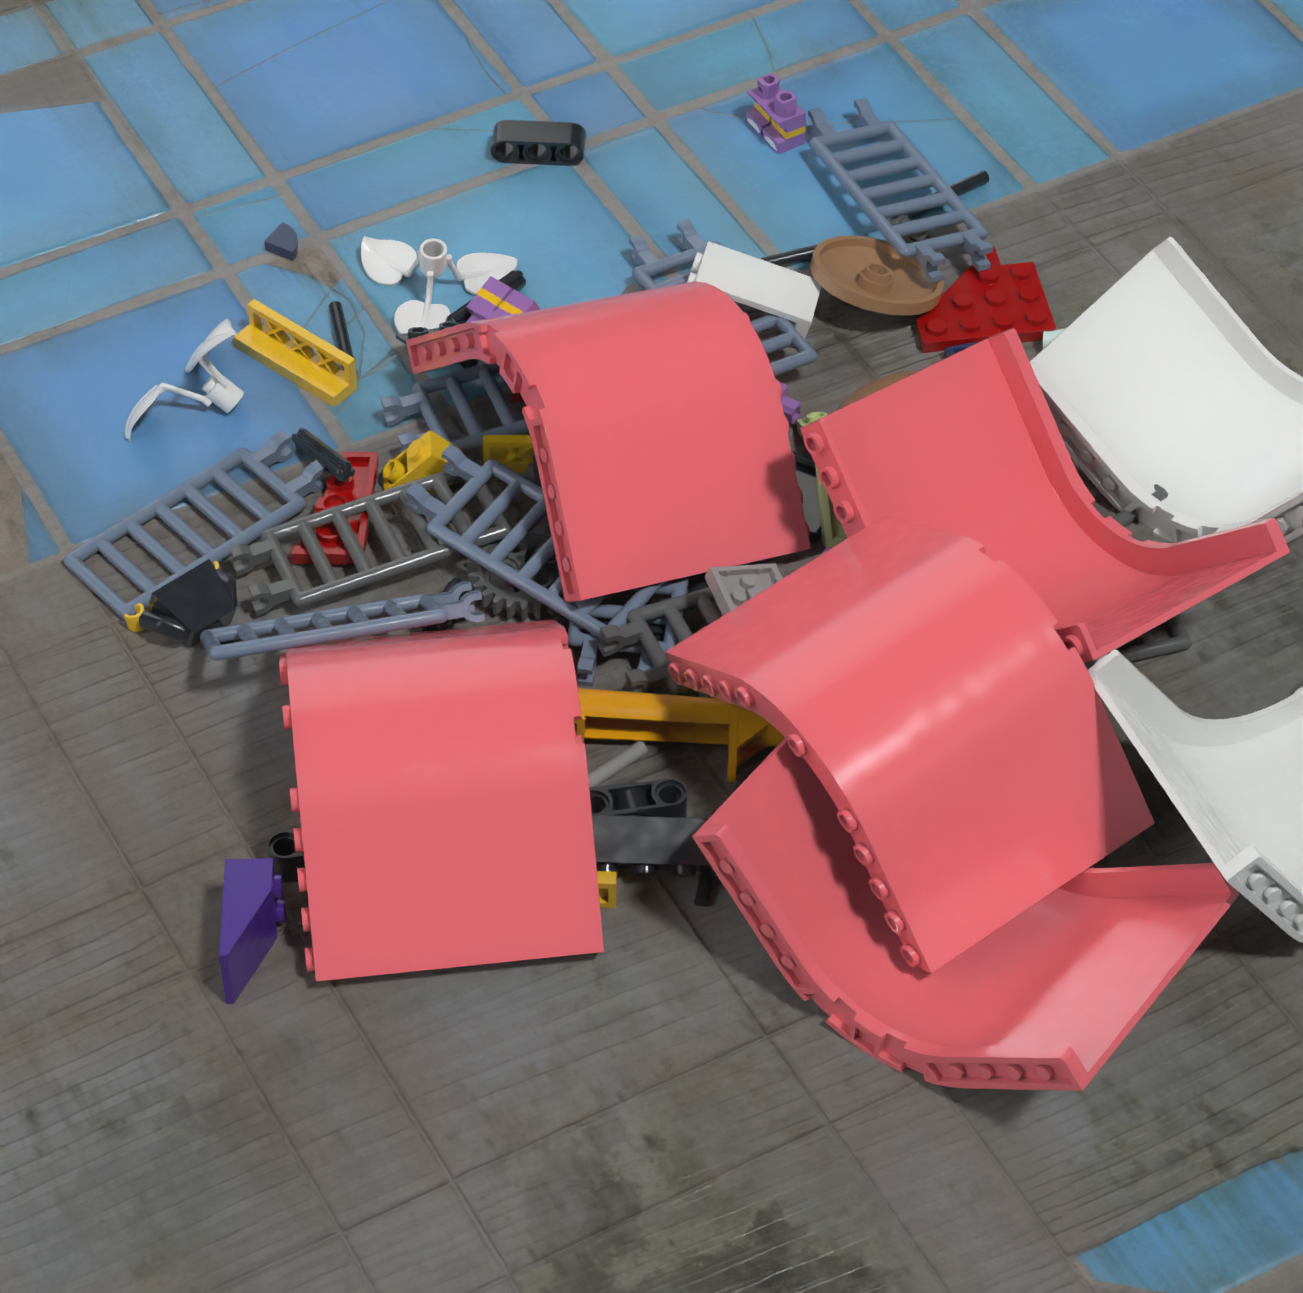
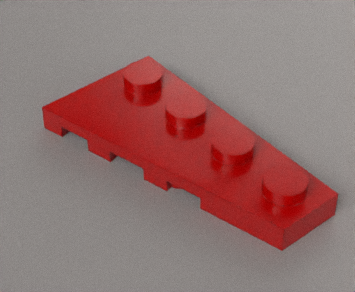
[290,452,379,565]

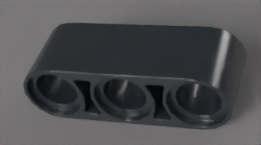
[490,120,586,166]

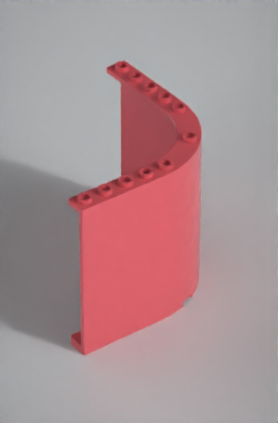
[406,281,811,602]
[800,328,1290,663]
[665,516,1155,974]
[279,620,604,981]
[692,738,1240,1091]

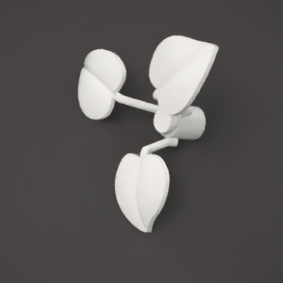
[361,236,518,334]
[125,318,244,441]

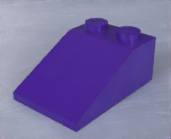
[219,858,286,1004]

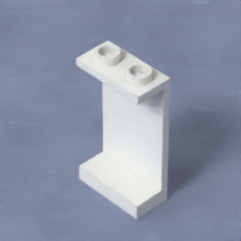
[687,241,821,339]

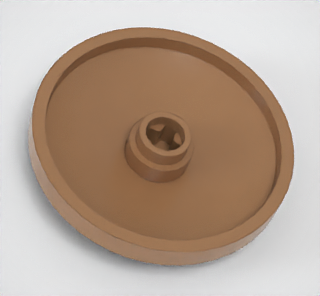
[810,236,944,316]

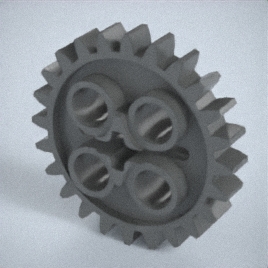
[467,524,565,621]

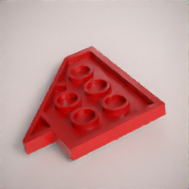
[916,246,1057,353]

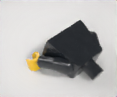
[124,559,238,647]

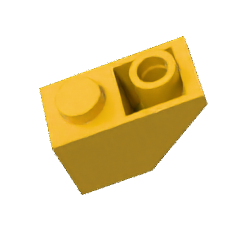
[382,430,461,494]

